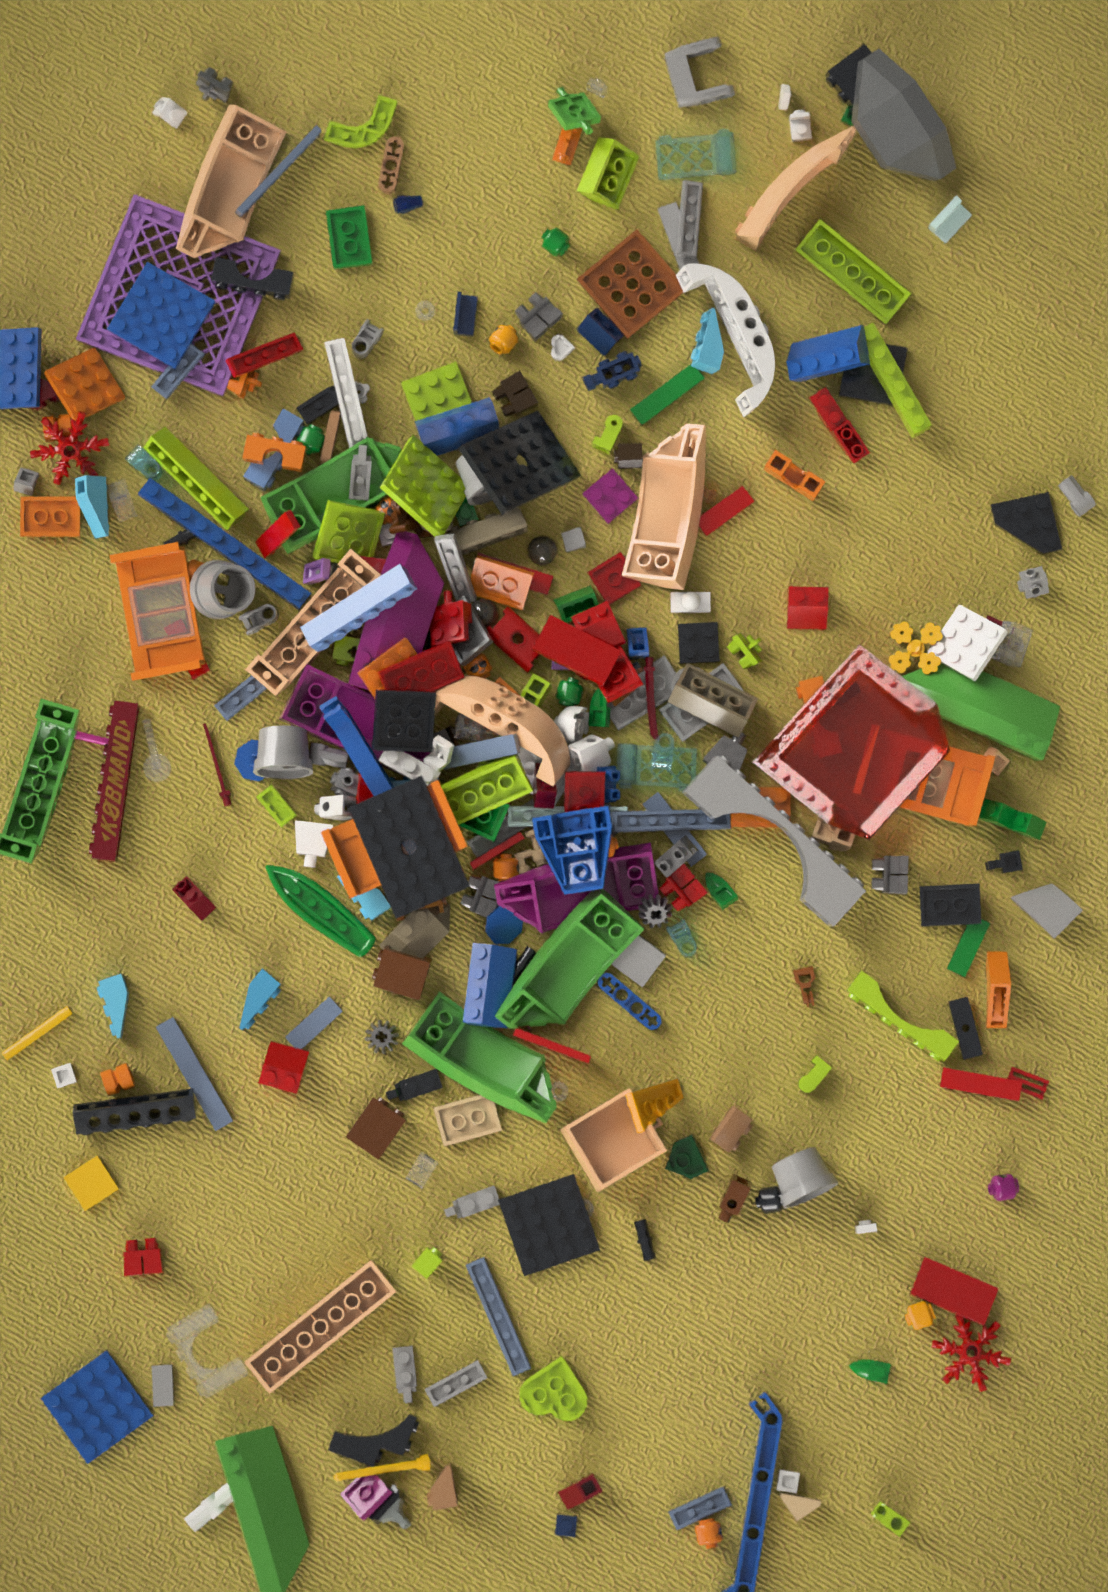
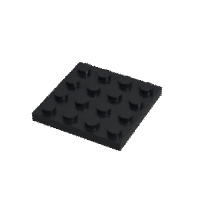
[498,1174,600,1276]

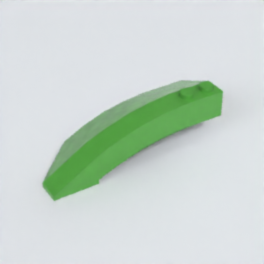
[260,437,402,554]
[889,663,1060,761]
[495,889,644,1029]
[402,991,557,1123]

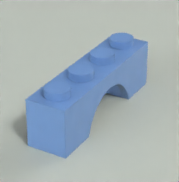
[243,409,305,491]

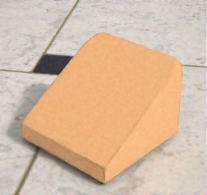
[983,747,1010,776]

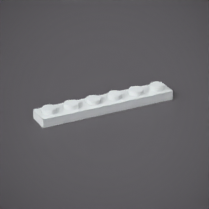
[324,338,367,448]

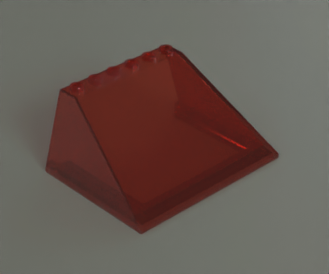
[753,644,950,840]

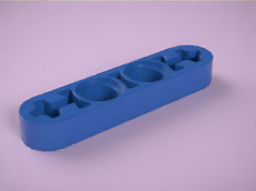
[598,973,661,1030]

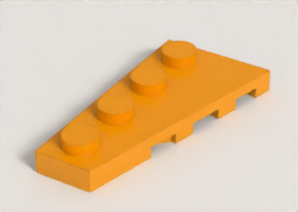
[626,1079,684,1133]

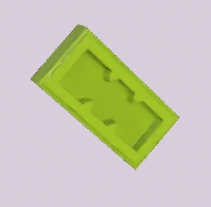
[256,784,297,828]

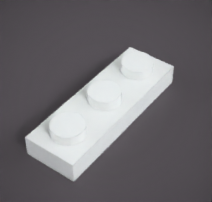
[378,751,441,786]

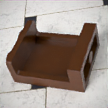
[372,945,432,1000]
[346,1097,406,1160]

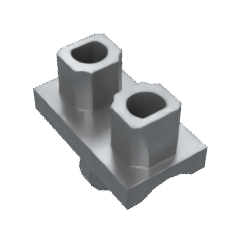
[196,67,233,103]

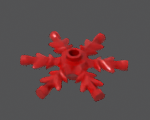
[30,411,109,485]
[931,1315,1011,1392]

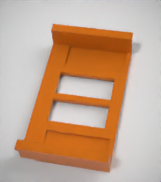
[853,724,996,828]

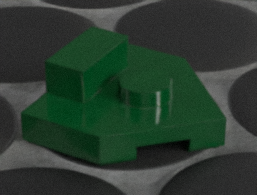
[665,1134,710,1179]

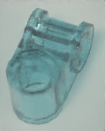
[125,444,162,481]
[650,733,674,772]
[665,918,697,958]

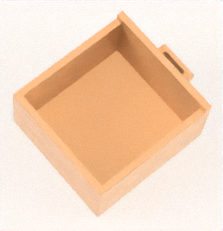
[560,1088,667,1192]

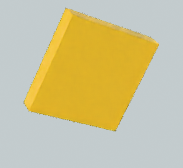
[63,1155,119,1211]

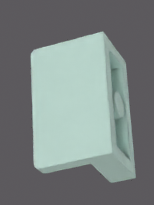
[928,196,971,243]

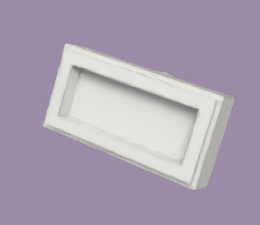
[670,591,711,613]

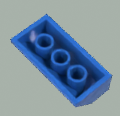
[786,325,870,382]
[415,397,500,456]
[463,943,518,1029]

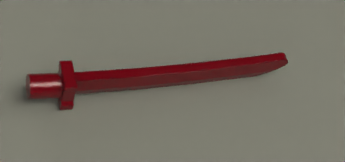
[643,657,659,743]
[203,723,232,807]

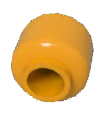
[489,325,518,354]
[904,1301,936,1330]

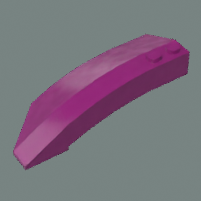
[348,532,445,690]
[279,664,431,774]
[494,843,659,934]

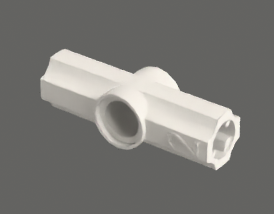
[184,1483,232,1532]

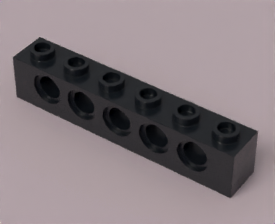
[72,1088,196,1135]

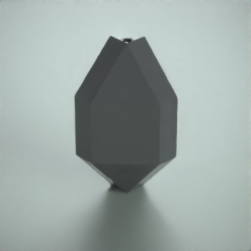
[852,49,956,181]

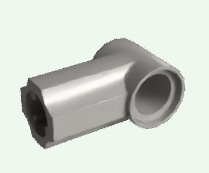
[1058,475,1096,517]
[309,743,348,768]

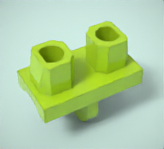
[727,633,762,670]

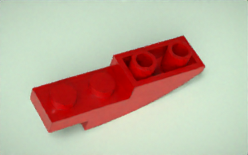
[809,387,870,464]

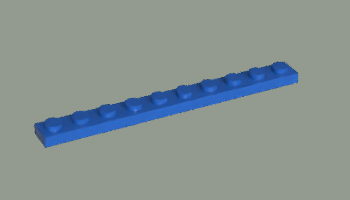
[138,478,311,610]

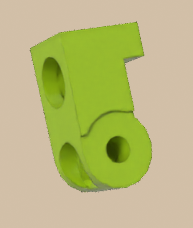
[592,415,623,455]
[798,1055,832,1093]
[870,1501,910,1537]

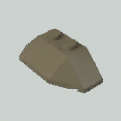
[379,901,450,959]

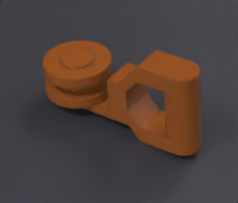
[793,966,815,1007]

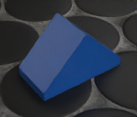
[627,628,649,660]

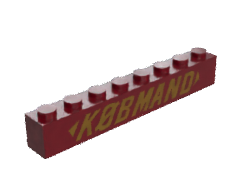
[89,700,140,863]

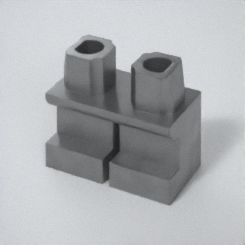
[515,292,563,342]
[654,835,698,877]
[871,856,909,895]
[461,876,499,918]

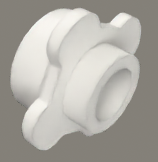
[355,381,370,403]

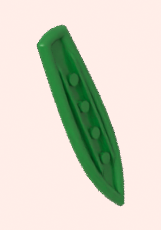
[265,865,376,958]

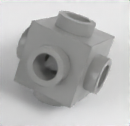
[1017,566,1049,599]
[330,768,359,797]

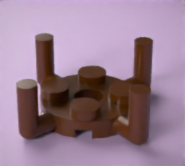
[389,499,433,539]

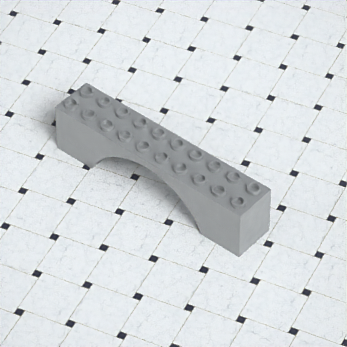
[682,756,866,927]

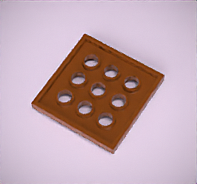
[577,229,684,340]

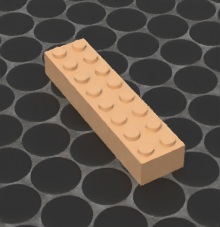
[244,1260,397,1394]

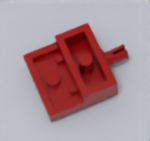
[430,591,472,647]

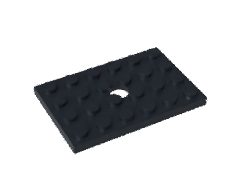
[458,410,581,515]
[348,775,470,919]

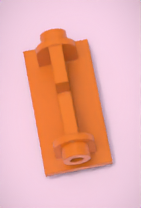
[552,127,582,166]

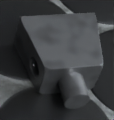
[702,732,747,770]

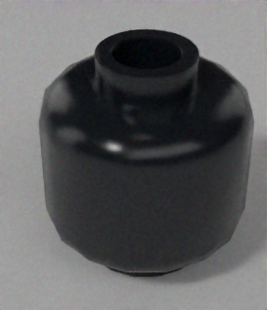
[755,1186,783,1214]

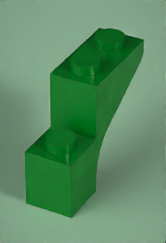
[979,798,1047,840]

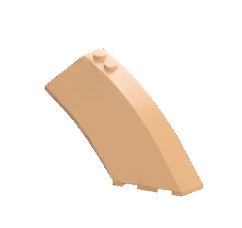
[176,105,287,258]
[735,126,857,252]
[622,424,706,590]

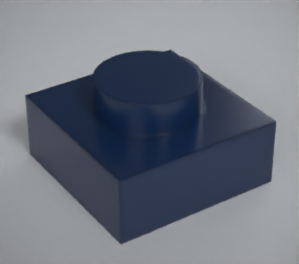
[555,1514,577,1537]

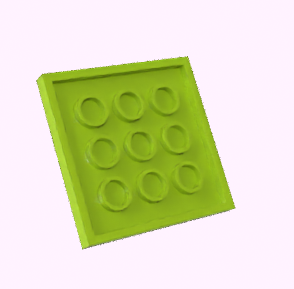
[380,435,466,537]

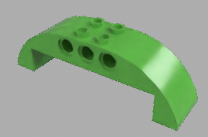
[0,699,80,864]

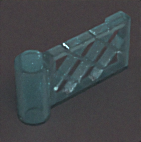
[655,129,737,180]
[616,744,697,792]

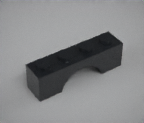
[211,257,295,301]

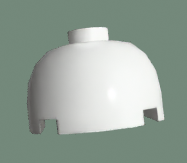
[554,706,589,744]

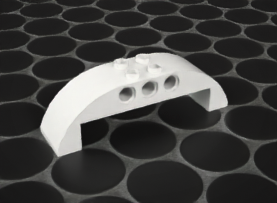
[676,264,775,417]

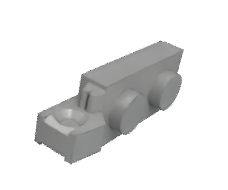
[349,445,372,501]
[444,1186,499,1218]
[392,1346,417,1403]

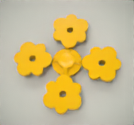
[888,622,943,674]

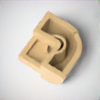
[812,799,858,851]

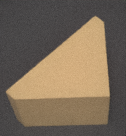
[780,1492,821,1521]

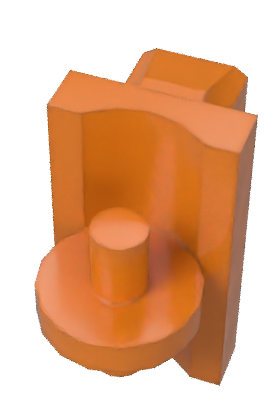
[227,371,262,399]

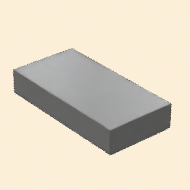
[152,1365,174,1407]

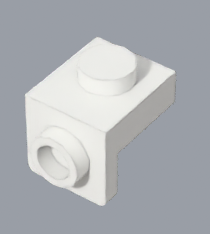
[153,97,188,128]
[424,735,454,771]

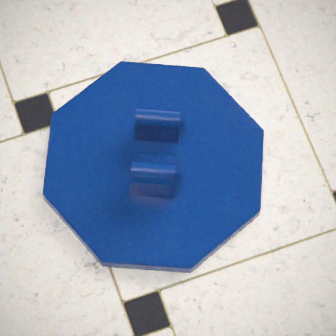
[234,739,264,781]
[485,906,523,944]

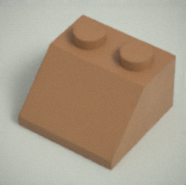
[709,1106,753,1153]
[427,1463,458,1511]

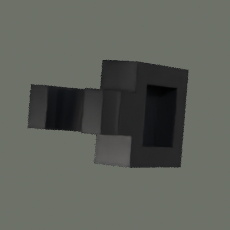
[985,850,1023,874]

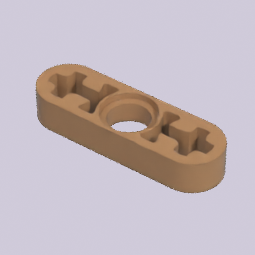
[378,137,404,194]
[320,410,341,465]

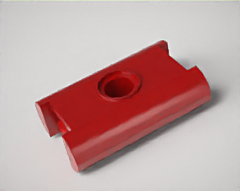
[487,606,540,673]

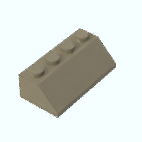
[445,507,527,555]
[667,663,758,738]

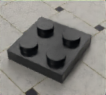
[678,622,720,664]

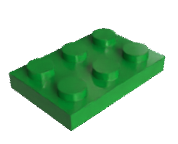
[326,205,373,270]

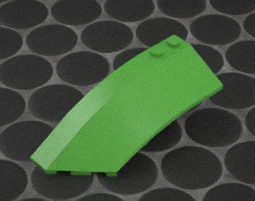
[215,1426,309,1592]

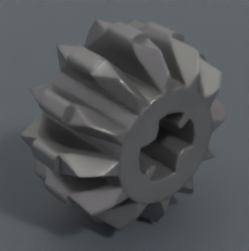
[638,894,672,928]
[365,1020,399,1054]

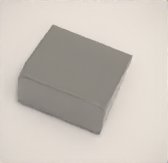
[14,467,39,496]
[561,527,586,553]

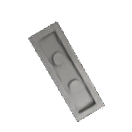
[425,1360,487,1407]

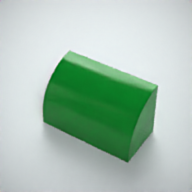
[554,585,599,623]

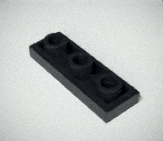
[948,997,983,1060]

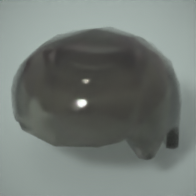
[527,535,558,566]
[472,598,500,629]

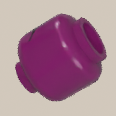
[988,1173,1019,1201]

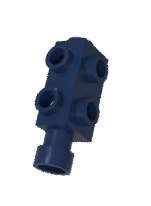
[582,351,642,392]

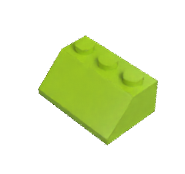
[577,137,639,210]

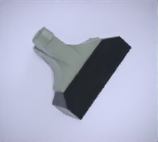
[368,1485,411,1529]

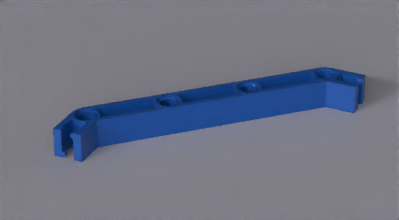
[319,696,417,855]
[722,1392,782,1592]

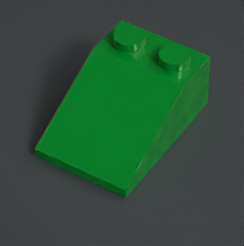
[459,803,510,841]

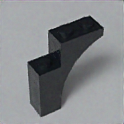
[328,1414,419,1467]

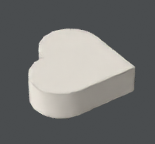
[779,84,791,110]
[551,334,575,361]

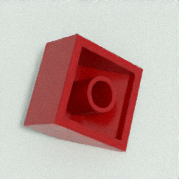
[787,586,829,630]
[571,601,626,648]
[258,1041,310,1094]

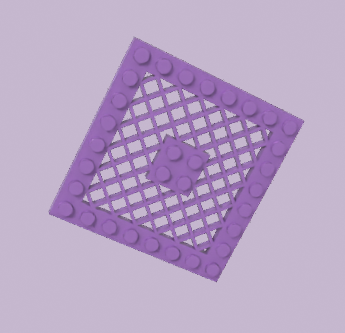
[76,194,281,397]

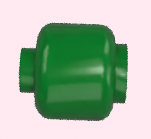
[541,227,571,257]
[296,425,325,456]
[555,677,584,707]

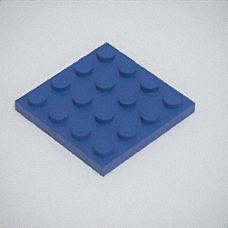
[107,262,216,369]
[0,327,42,409]
[41,1350,154,1464]

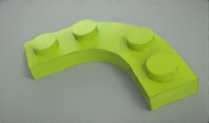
[324,95,398,148]

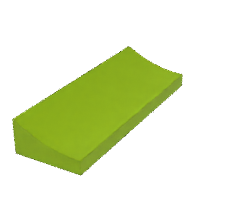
[795,219,913,324]
[441,754,533,825]

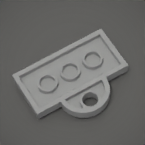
[659,663,744,742]

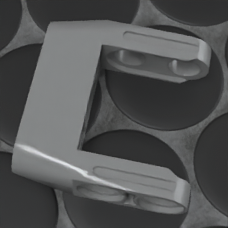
[664,37,735,108]

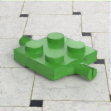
[548,87,601,135]

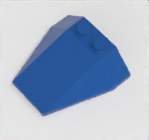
[532,806,613,895]

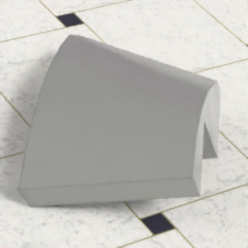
[1010,883,1083,939]

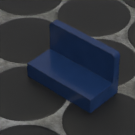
[453,292,478,337]
[577,308,624,356]

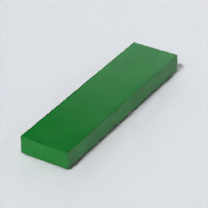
[630,363,705,426]

